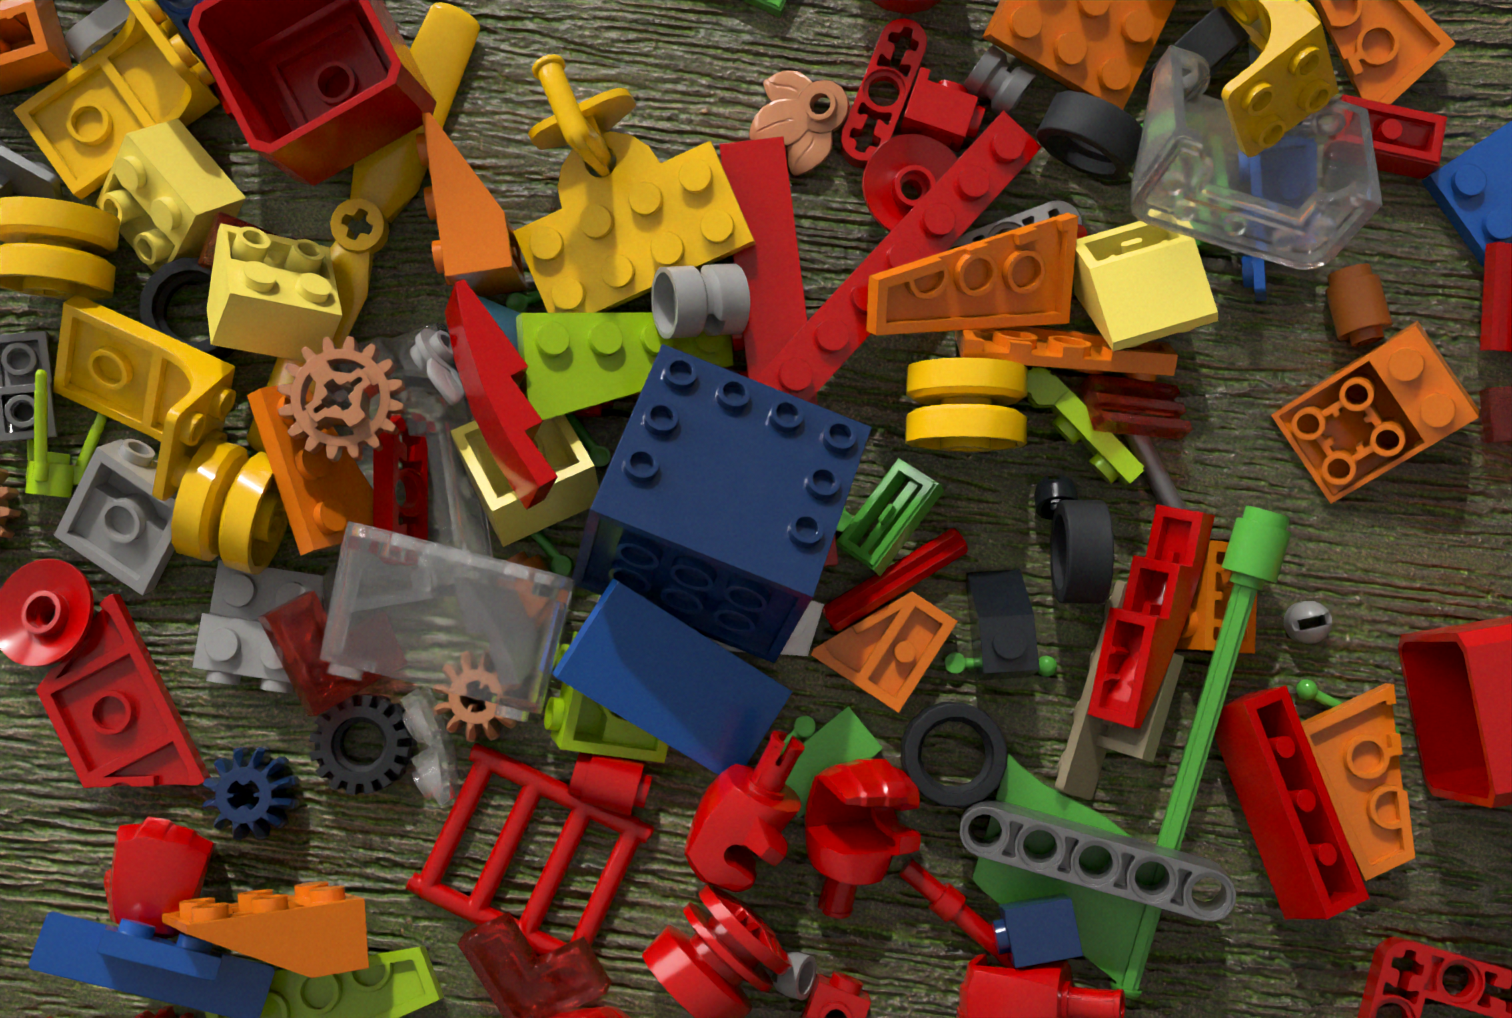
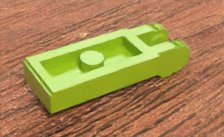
[1026,366,1144,486]

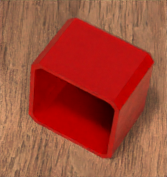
[188,0,437,186]
[1398,616,1512,808]

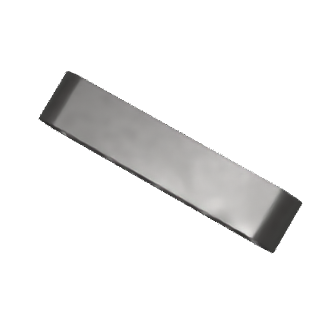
[960,798,1236,921]

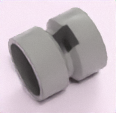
[651,263,750,339]

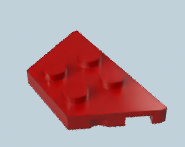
[36,594,211,788]

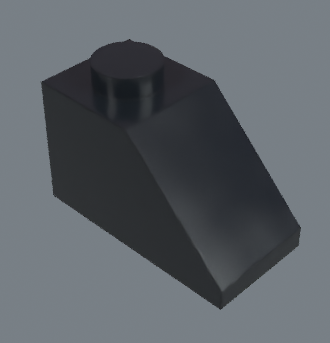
[965,569,1040,681]

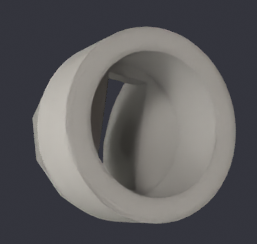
[1284,601,1332,644]
[771,952,817,1000]

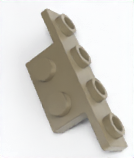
[1055,580,1184,800]

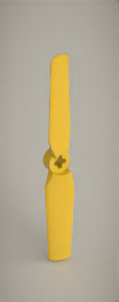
[247,2,480,453]

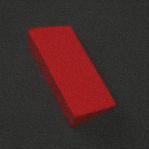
[1323,94,1447,179]

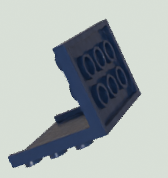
[571,344,872,663]

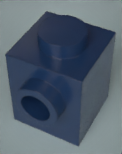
[992,893,1083,968]

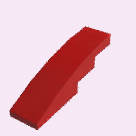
[445,279,558,510]
[1087,504,1215,729]

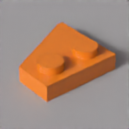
[810,591,958,713]

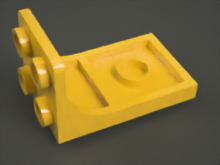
[13,0,221,200]
[1211,0,1339,158]
[53,294,236,502]

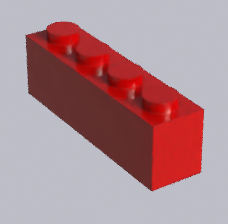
[1214,685,1370,919]

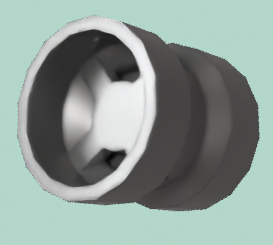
[963,45,1036,115]

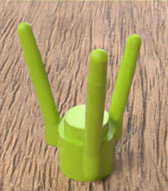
[25,369,108,498]

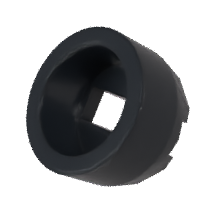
[1034,474,1078,520]

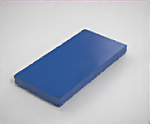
[552,578,792,775]

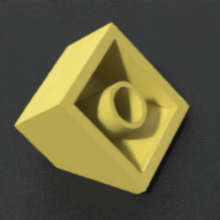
[450,415,599,547]

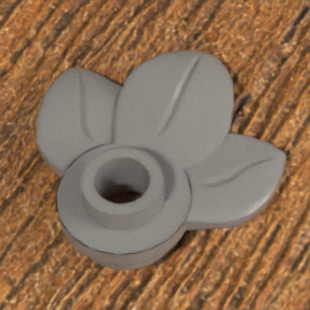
[410,328,466,406]

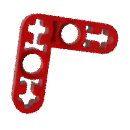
[1357,937,1512,1018]

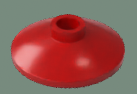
[862,134,958,232]
[0,558,94,667]

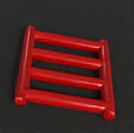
[406,742,655,975]

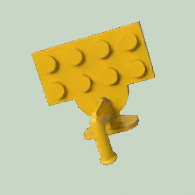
[513,54,756,313]

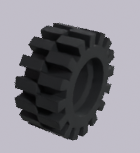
[309,694,417,795]

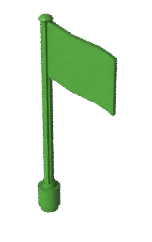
[972,505,1292,999]

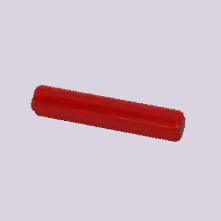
[822,528,969,631]

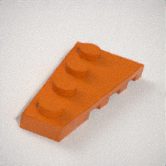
[866,213,1079,336]
[955,326,1178,381]

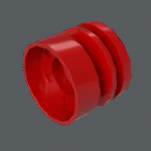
[642,883,793,1018]

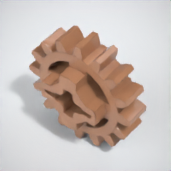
[277,336,407,462]

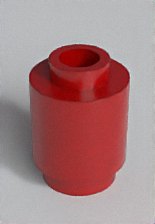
[568,752,653,816]

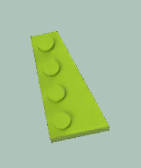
[516,312,734,421]
[204,946,445,1018]

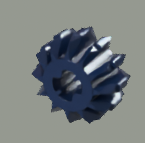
[202,746,300,840]

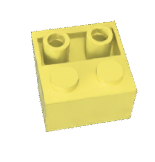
[96,119,246,273]
[1073,211,1218,352]
[207,223,343,362]

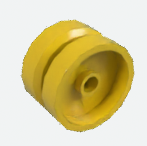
[0,196,120,300]
[905,358,1028,453]
[171,438,289,575]

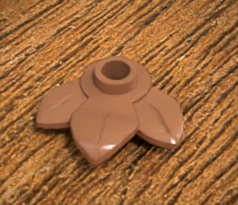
[749,70,850,176]

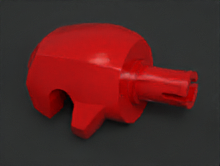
[684,730,805,893]
[805,758,921,919]
[104,816,217,939]
[957,954,1126,1018]

